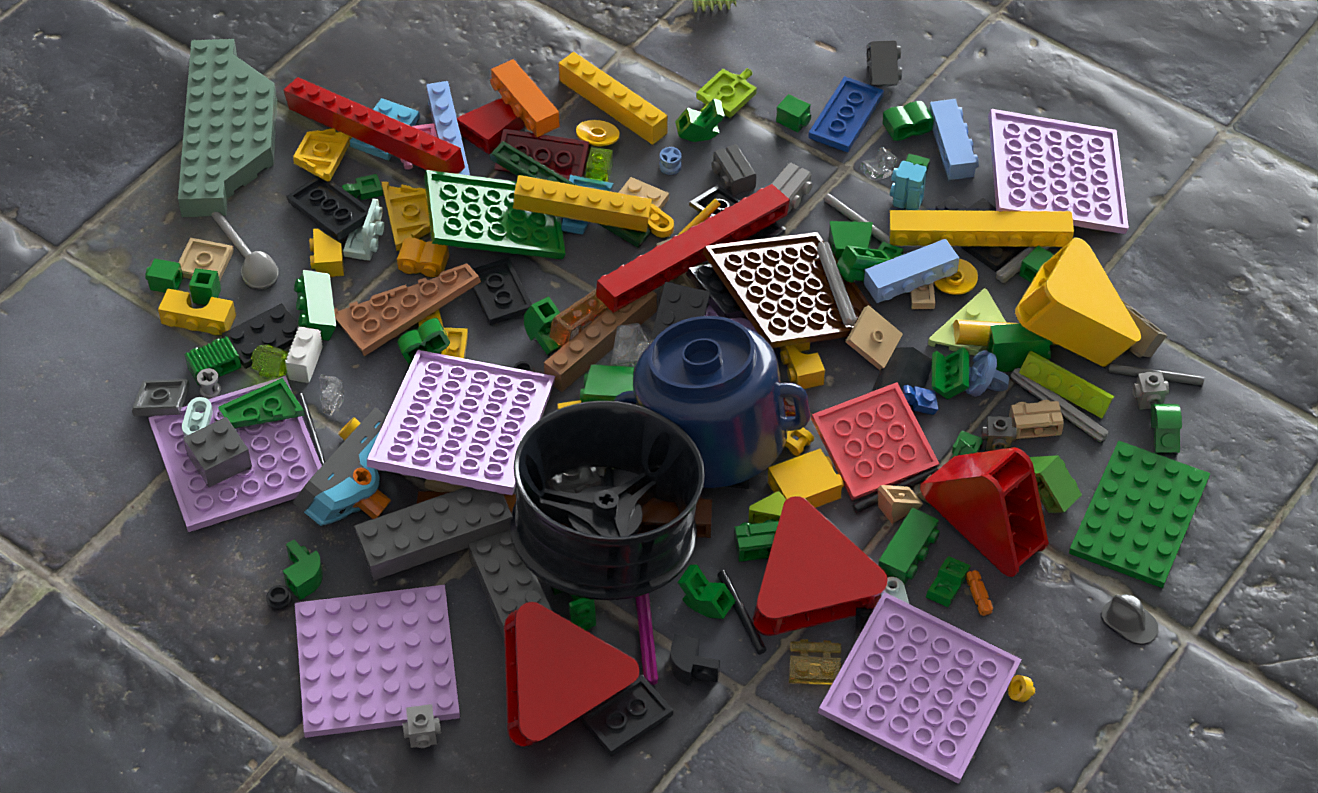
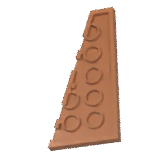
[334,263,481,356]

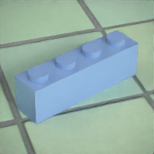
[929,99,979,180]
[864,239,959,303]

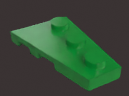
[218,378,305,428]

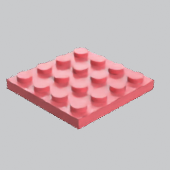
[811,382,940,501]

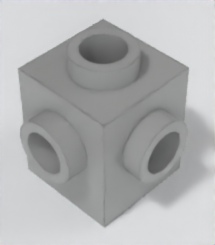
[1133,372,1169,410]
[403,704,441,748]

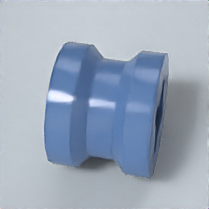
[660,147,681,175]

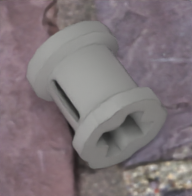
[197,368,221,399]

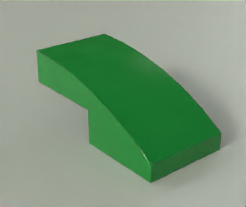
[926,556,971,608]

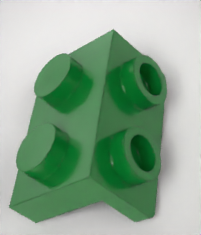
[931,347,969,400]

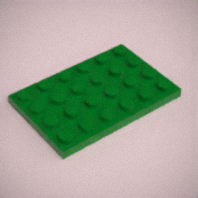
[424,170,566,259]
[1069,440,1210,588]

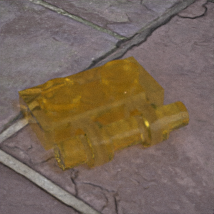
[789,639,841,685]

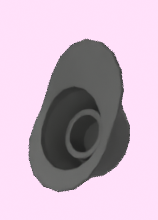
[1102,594,1159,644]

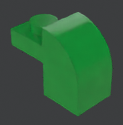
[675,98,724,142]
[524,296,568,355]
[1151,404,1182,452]
[283,539,323,601]
[677,564,736,619]

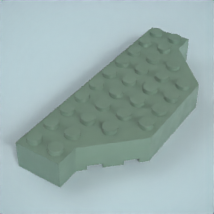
[178,39,277,217]

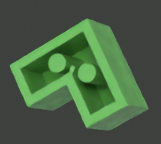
[1029,455,1082,513]

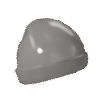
[241,251,279,290]

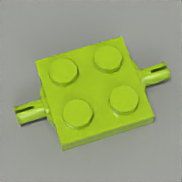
[696,68,757,118]

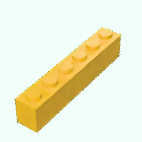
[559,51,668,145]
[513,175,652,232]

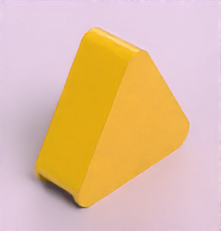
[1015,238,1141,367]

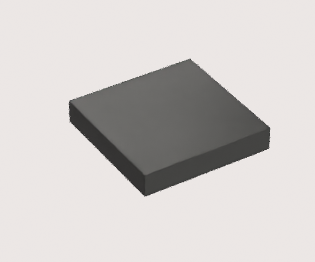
[132,379,190,416]

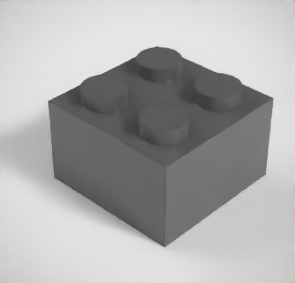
[183,417,252,487]

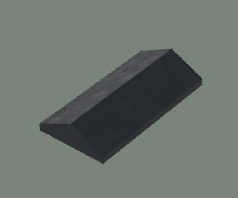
[689,185,786,241]
[872,347,932,413]

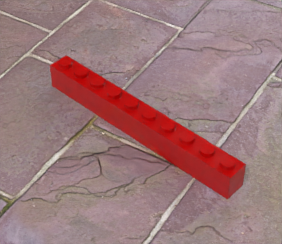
[283,77,465,174]
[596,184,790,313]

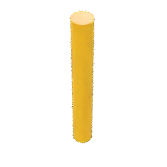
[678,199,721,235]

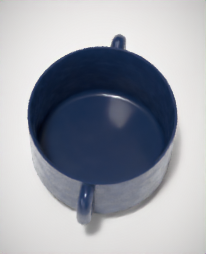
[614,316,810,488]

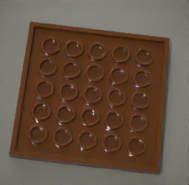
[702,232,873,348]

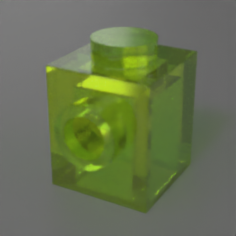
[586,147,613,182]
[251,345,289,378]

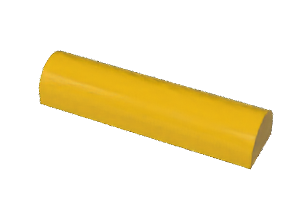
[953,320,1017,346]

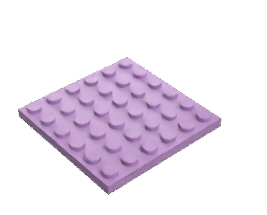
[988,109,1129,234]
[148,376,321,532]
[295,585,460,738]
[818,592,1022,784]

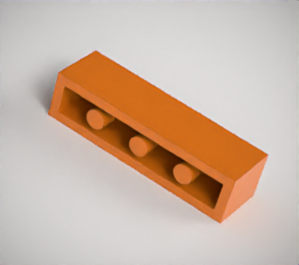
[490,59,560,137]

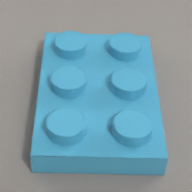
[350,98,420,161]

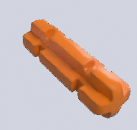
[966,570,993,616]

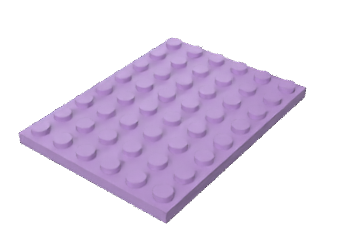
[367,350,555,495]

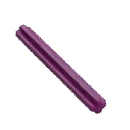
[636,593,658,685]

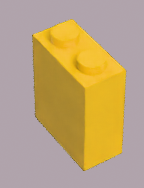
[767,448,844,508]

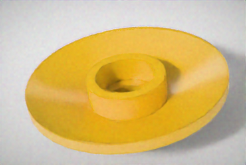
[576,120,620,146]
[933,259,978,295]

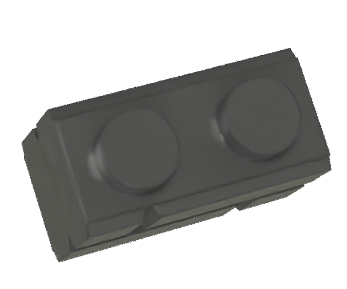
[711,144,756,195]

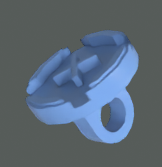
[965,350,1009,397]

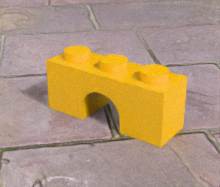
[158,289,236,335]
[780,343,825,389]

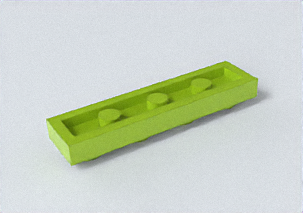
[1019,351,1114,418]

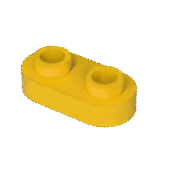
[647,204,674,238]

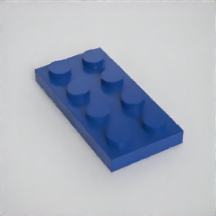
[808,76,884,152]

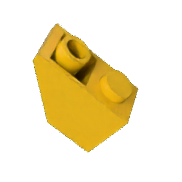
[309,229,344,277]

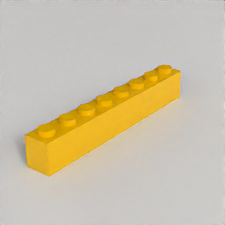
[889,210,1074,247]

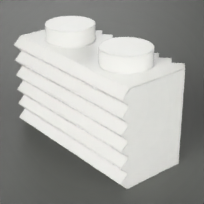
[285,327,323,383]

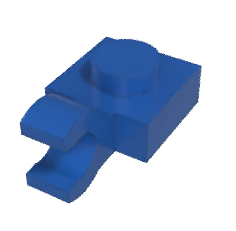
[903,385,939,415]

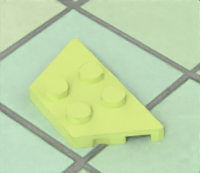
[928,288,1007,356]

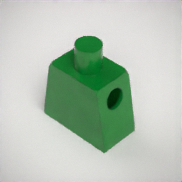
[829,221,873,261]

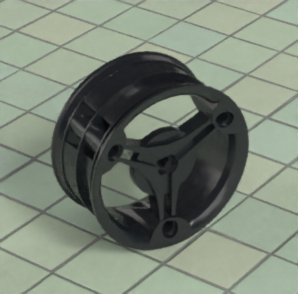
[510,401,704,600]

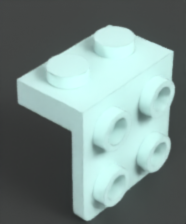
[343,198,384,261]

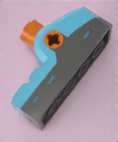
[293,407,391,526]

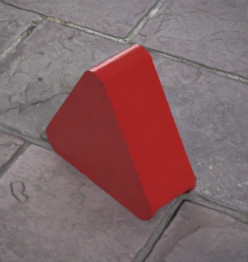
[920,447,1049,577]
[753,496,887,636]
[504,602,639,747]

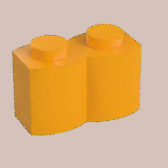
[397,238,449,277]

